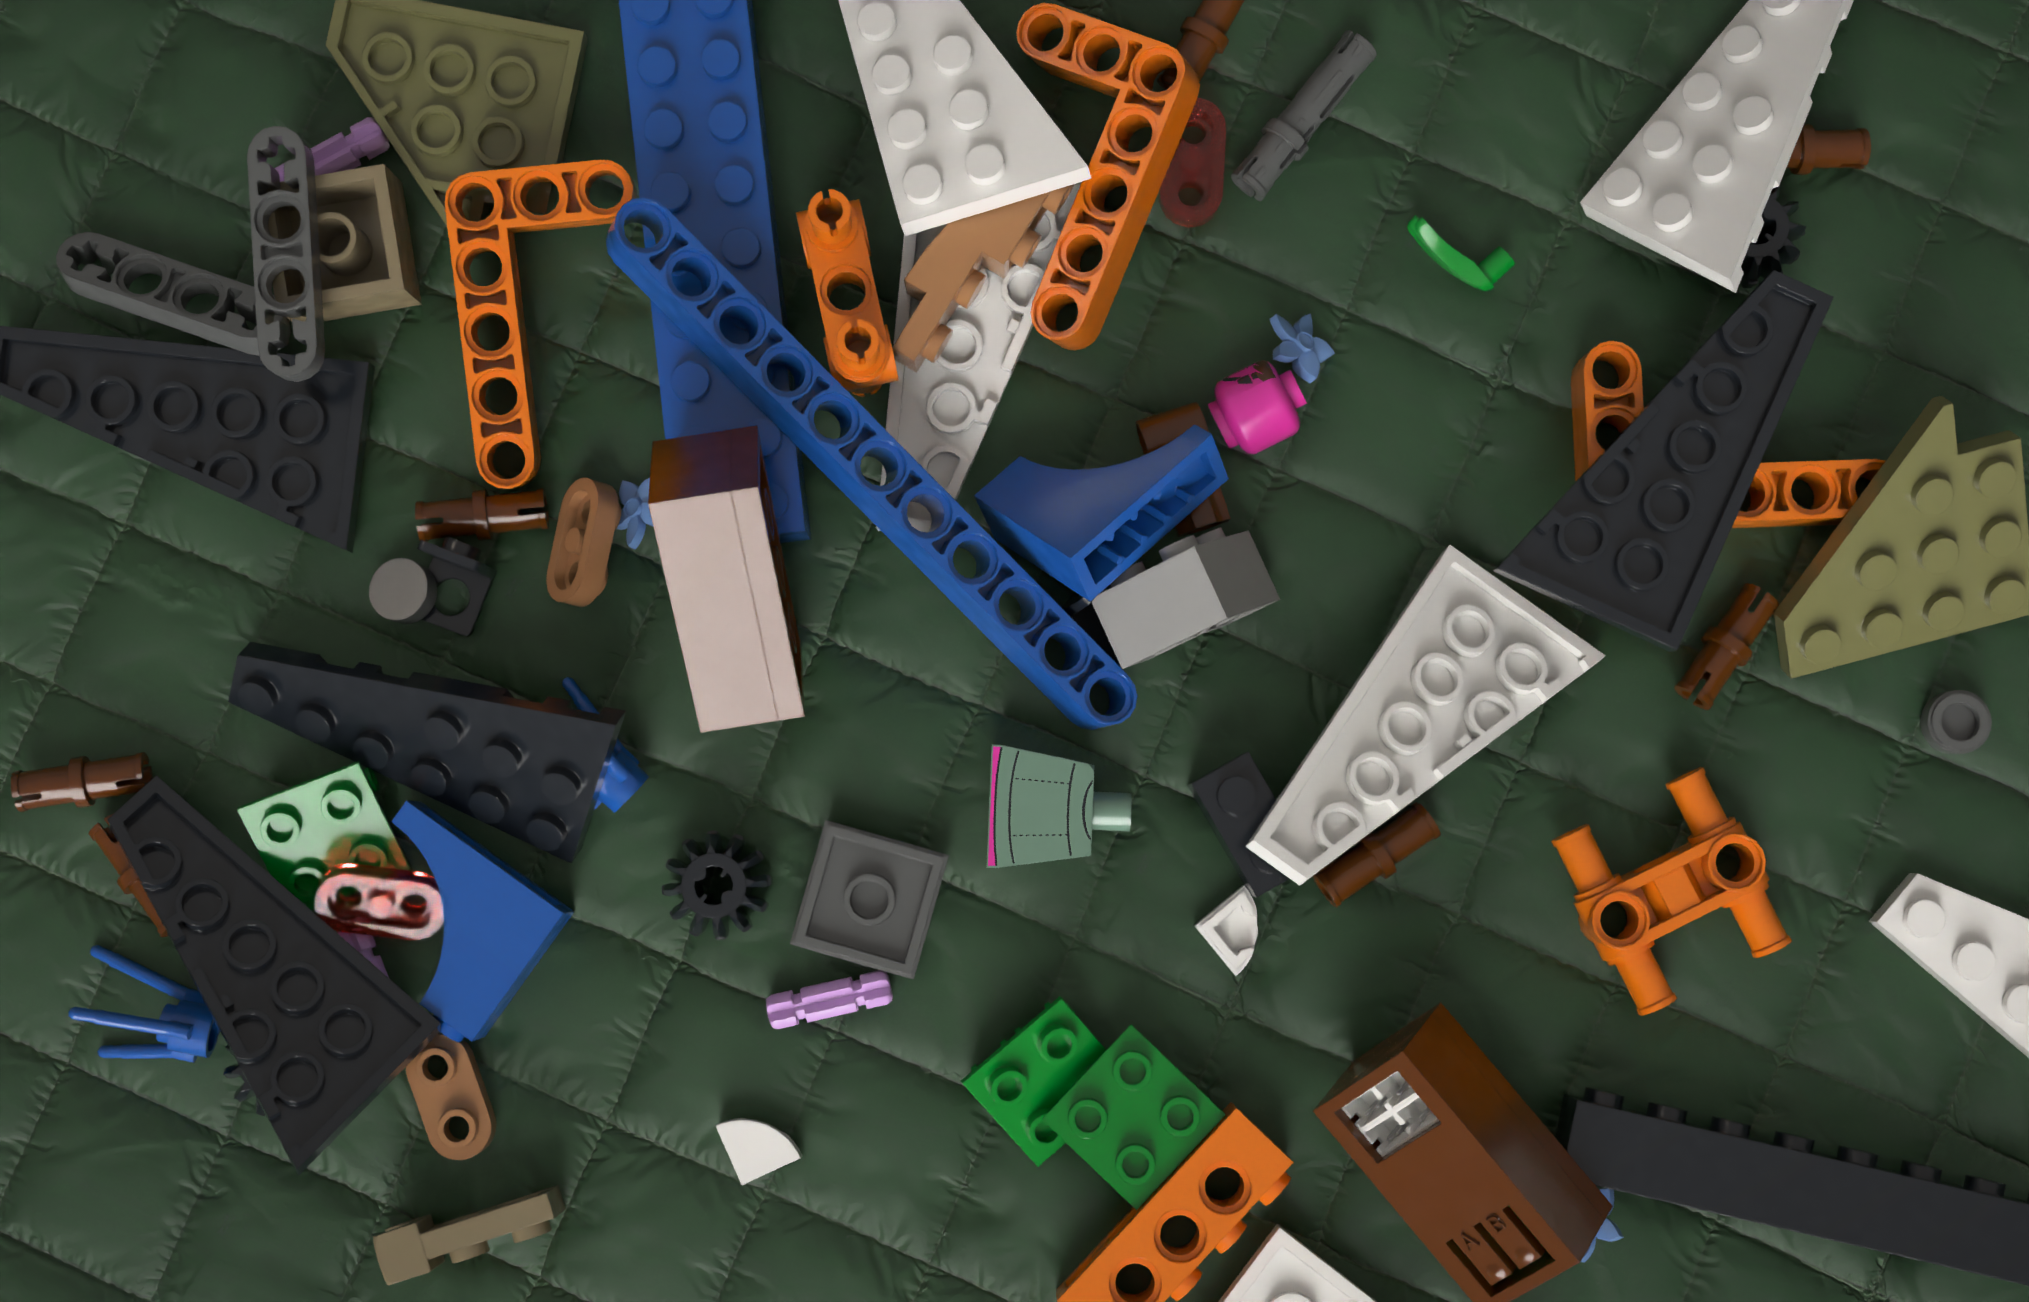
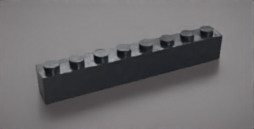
[1555,1087,2029,1286]

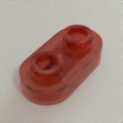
[1159,98,1226,227]
[314,863,444,940]

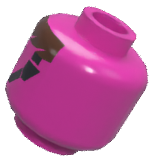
[1208,360,1307,454]

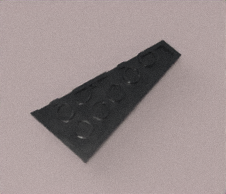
[1493,270,1834,652]
[0,326,375,553]
[228,642,626,863]
[107,775,441,1176]

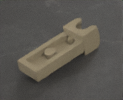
[373,1185,566,1285]

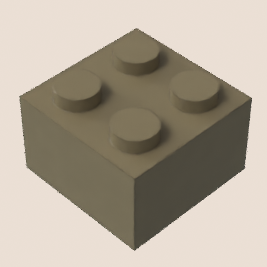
[266,164,422,322]

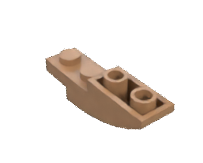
[892,184,1074,373]

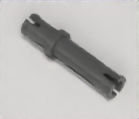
[1230,30,1377,201]

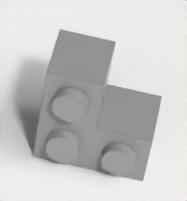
[1092,527,1281,669]

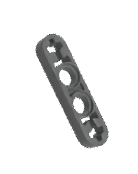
[247,126,325,382]
[56,232,291,356]

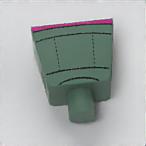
[986,744,1132,868]

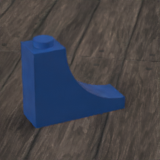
[974,424,1229,601]
[391,801,575,1042]

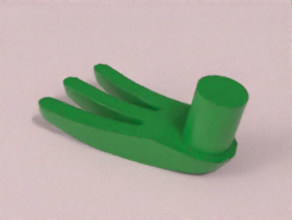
[1407,215,1515,292]

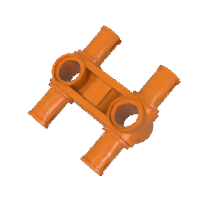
[796,189,899,397]
[1551,767,1792,1016]

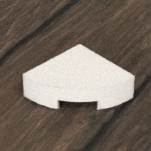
[1194,885,1258,976]
[716,1118,803,1185]

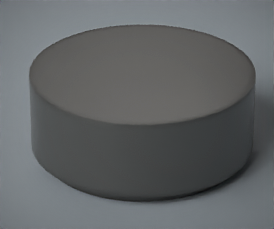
[369,558,437,624]
[1920,690,1992,755]

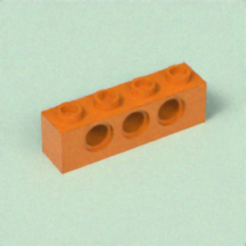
[1056,1102,1294,1302]

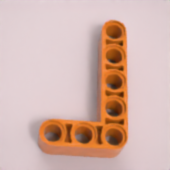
[1016,3,1200,351]
[445,160,637,489]
[1571,341,1885,528]

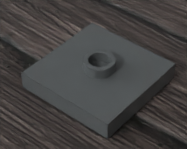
[790,820,949,980]

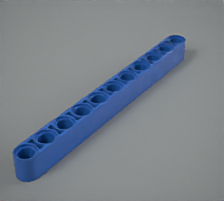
[606,197,1137,730]

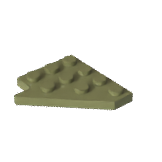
[326,0,588,259]
[1774,396,2029,679]

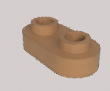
[546,478,621,607]
[406,1033,496,1160]

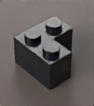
[1187,752,1290,897]

